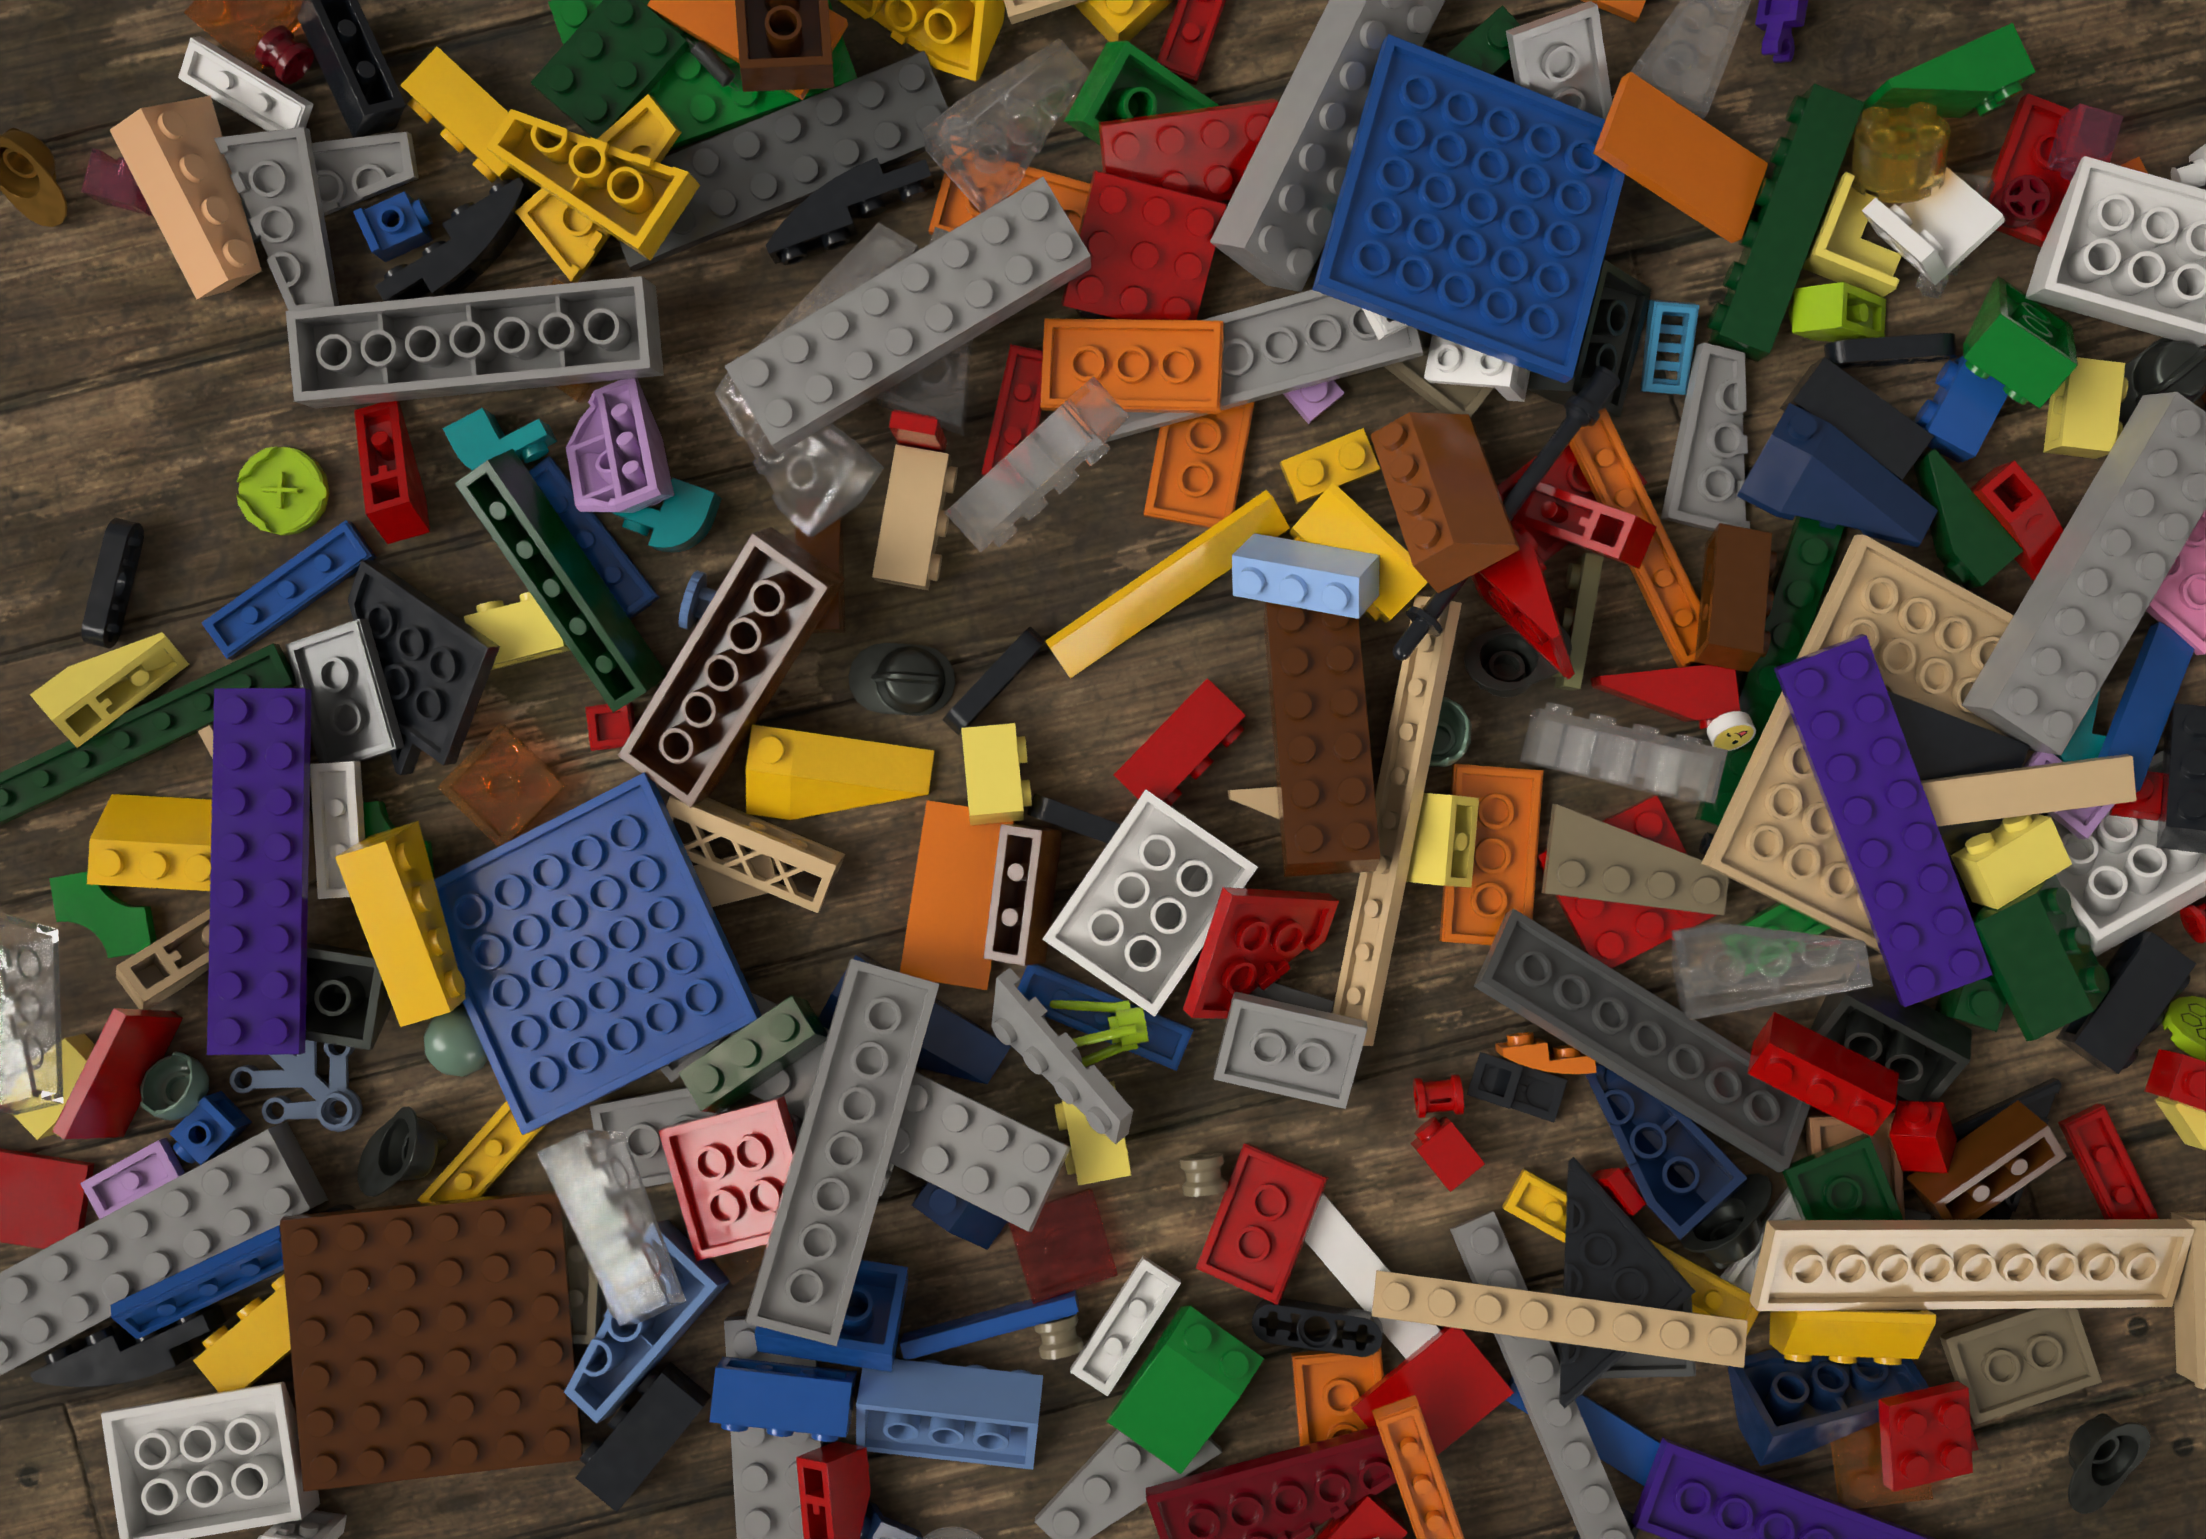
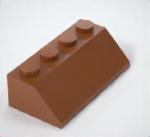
[1370,412,1520,593]

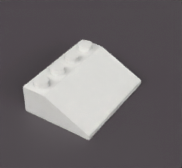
[2025,156,2206,347]
[2047,751,2206,957]
[1042,789,1258,1017]
[101,1382,320,1539]

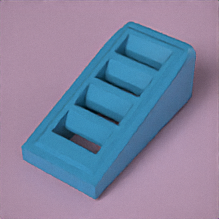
[1641,299,1699,395]

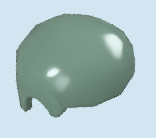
[1429,697,1472,768]
[424,1005,488,1076]
[140,1051,209,1121]

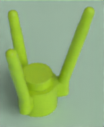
[1049,1000,1149,1067]

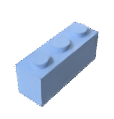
[1232,533,1380,619]

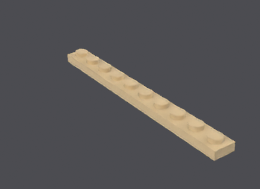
[1332,595,1462,1046]

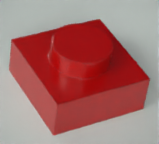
[2109,771,2164,821]

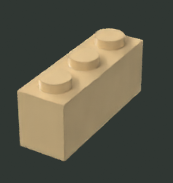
[872,444,958,591]

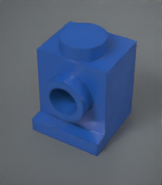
[353,191,433,262]
[169,1091,252,1165]

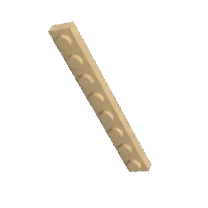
[1372,1270,1748,1368]

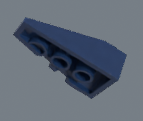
[1737,403,1938,547]
[818,952,1011,1084]
[1585,1063,1747,1240]
[1727,1350,1929,1466]

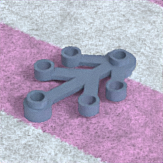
[230,1040,363,1132]

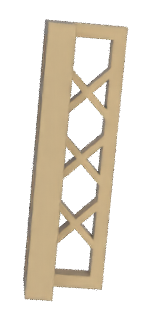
[666,795,845,913]

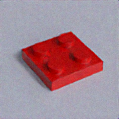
[1878,1381,1973,1492]

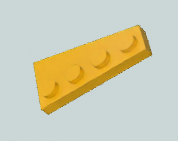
[515,94,682,283]

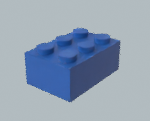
[755,1260,908,1372]

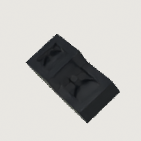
[1467,1052,1568,1123]

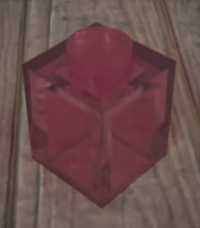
[2046,103,2123,181]

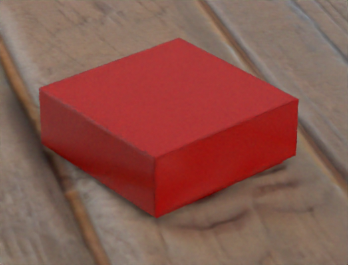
[585,702,635,751]

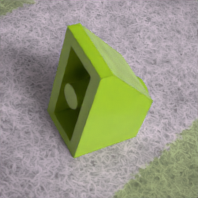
[1789,282,1886,342]

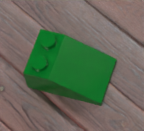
[1861,23,2036,118]
[1064,40,1219,146]
[1963,276,2078,409]
[1106,1306,1264,1474]

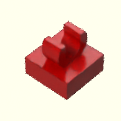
[1592,1166,1646,1216]

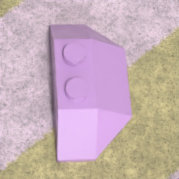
[566,378,674,513]

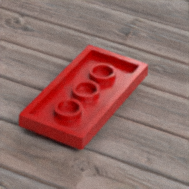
[1099,99,1279,201]

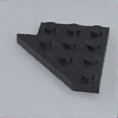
[348,560,500,775]

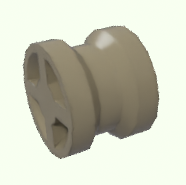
[1179,1152,1228,1197]
[1034,1314,1084,1360]

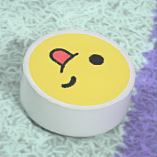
[1706,711,1756,751]

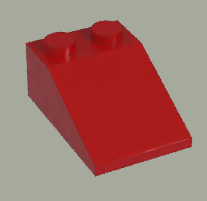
[1471,527,1575,680]

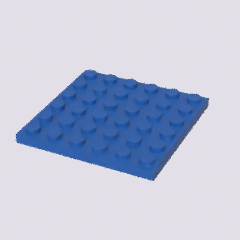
[1312,34,1625,383]
[434,772,762,1135]

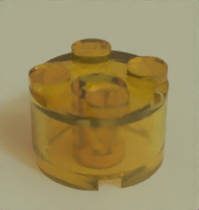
[1851,102,1951,203]

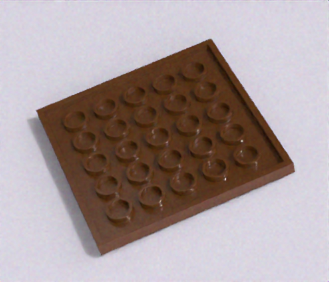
[280,1189,584,1492]

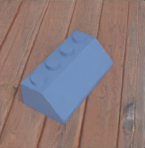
[856,1357,1043,1470]

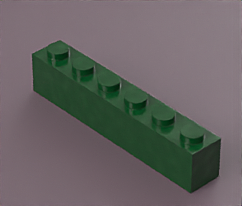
[1707,83,1865,362]
[455,449,667,713]

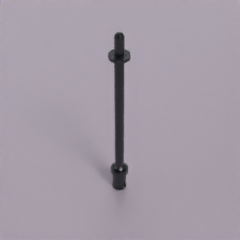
[1393,366,1621,661]

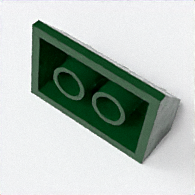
[1973,875,2111,1041]

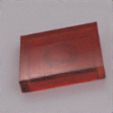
[1007,1188,1118,1304]

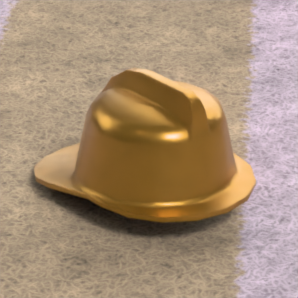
[0,127,67,227]

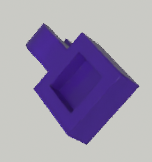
[1755,0,1808,63]

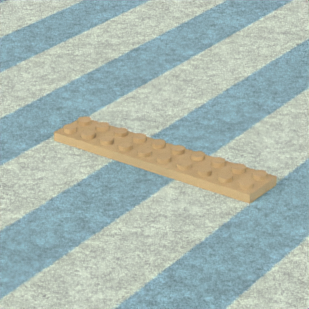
[1750,1219,2195,1311]

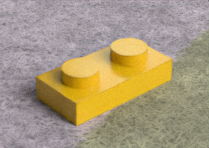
[1280,428,1380,505]

